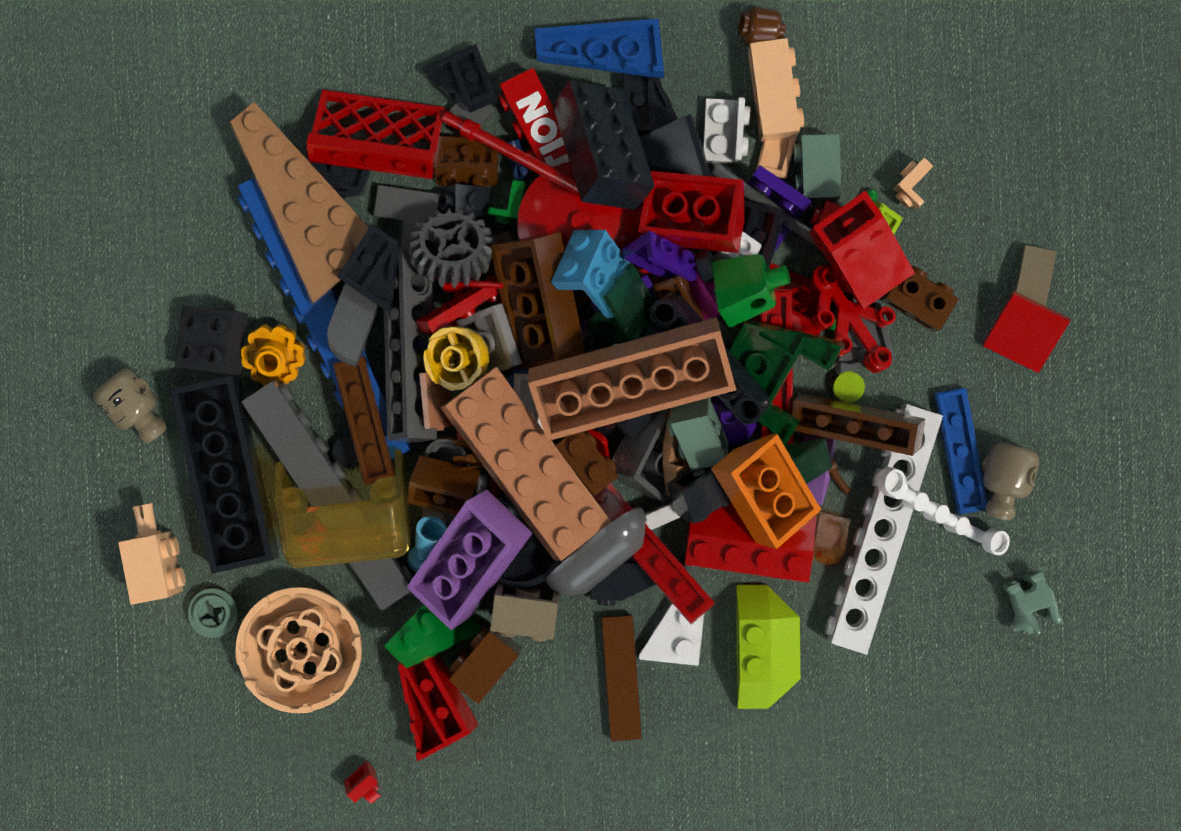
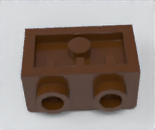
[434,137,498,187]

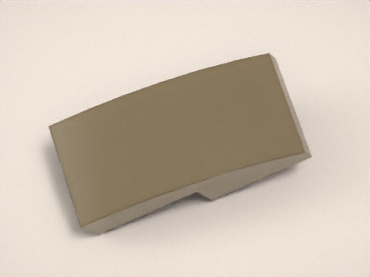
[1015,245,1057,306]

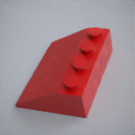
[683,503,817,583]

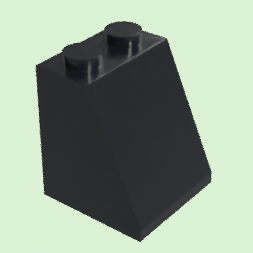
[639,114,712,207]

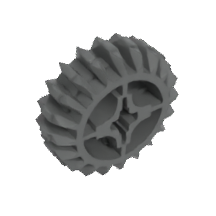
[408,207,494,289]

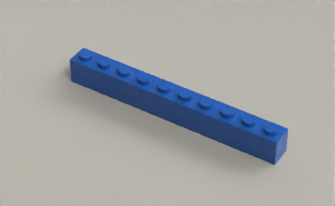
[238,178,413,460]

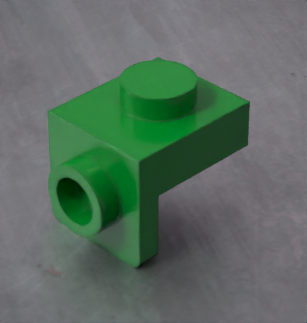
[488,180,527,226]

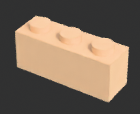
[748,38,804,142]

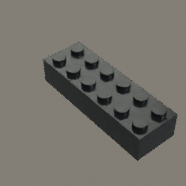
[170,375,280,574]

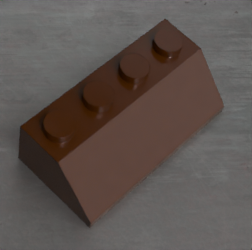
[490,232,586,369]

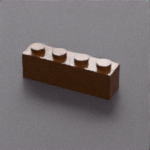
[792,394,926,456]

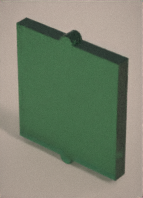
[603,263,655,341]

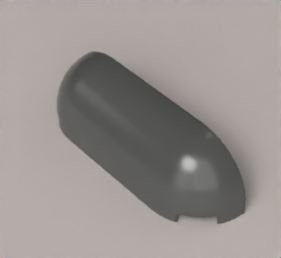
[327,283,379,367]
[545,508,647,596]

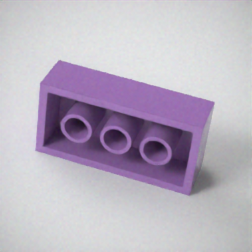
[407,490,532,630]

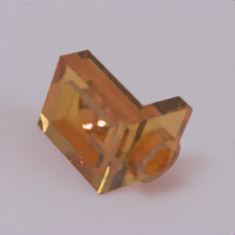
[813,512,851,565]

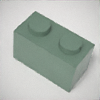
[793,134,841,201]
[667,397,728,471]

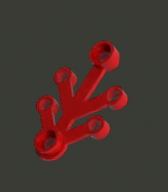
[811,264,896,373]

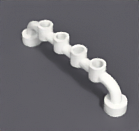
[874,467,1010,555]

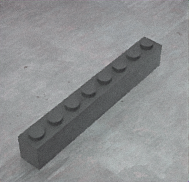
[242,380,415,611]

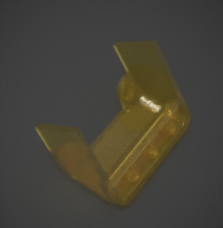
[275,449,410,568]

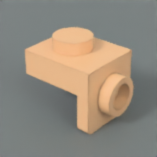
[893,158,933,210]

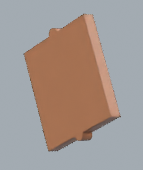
[419,373,453,431]

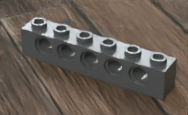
[384,249,437,442]

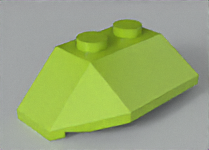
[736,584,801,709]

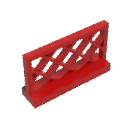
[306,90,445,179]

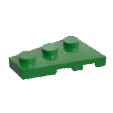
[384,605,481,668]

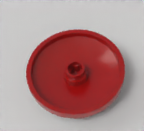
[518,162,642,263]

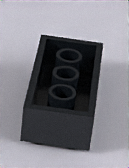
[553,80,655,210]

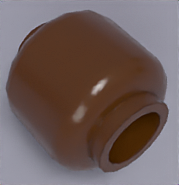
[737,6,786,47]

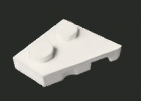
[639,603,704,666]

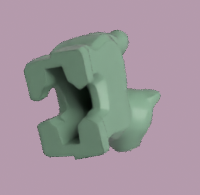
[1002,571,1063,635]

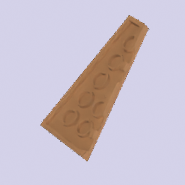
[230,102,369,305]

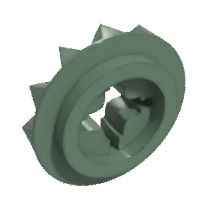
[188,588,239,638]

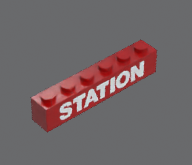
[498,68,569,167]

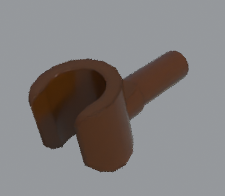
[829,459,850,494]

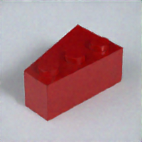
[398,653,478,762]

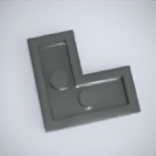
[374,185,440,254]

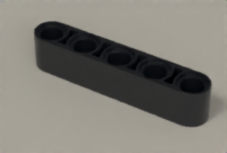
[650,292,770,424]

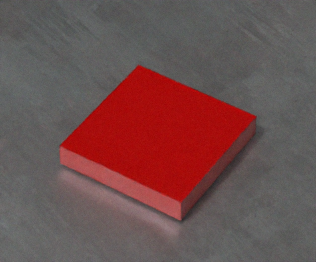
[983,290,1070,373]

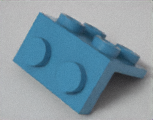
[551,230,633,318]

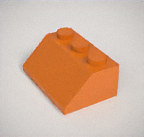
[711,434,821,549]

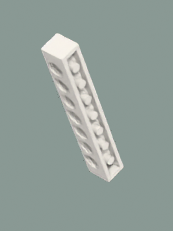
[825,404,943,655]

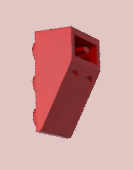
[808,190,915,309]

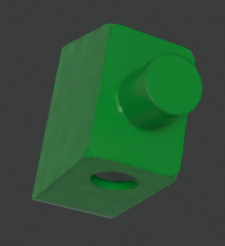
[712,254,790,327]

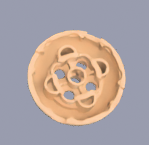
[235,587,362,713]

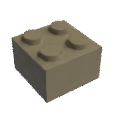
[490,582,560,642]

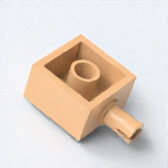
[118,503,186,605]

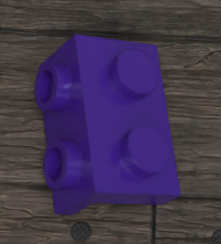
[623,231,697,282]

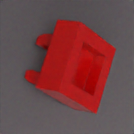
[344,761,381,804]

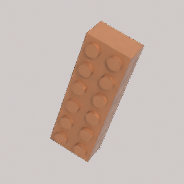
[528,317,736,441]
[440,367,611,561]

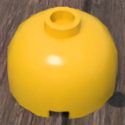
[423,326,489,391]

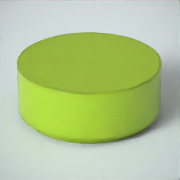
[832,372,865,403]

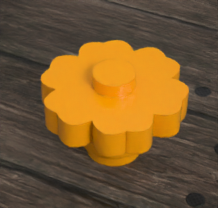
[241,324,306,386]

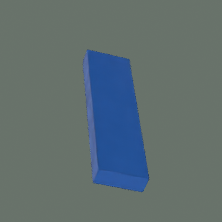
[934,388,988,515]

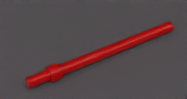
[442,111,597,205]

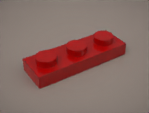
[416,275,501,334]

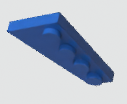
[535,19,664,79]

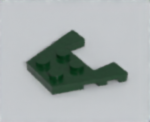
[730,320,845,447]

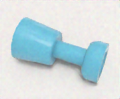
[407,516,447,572]

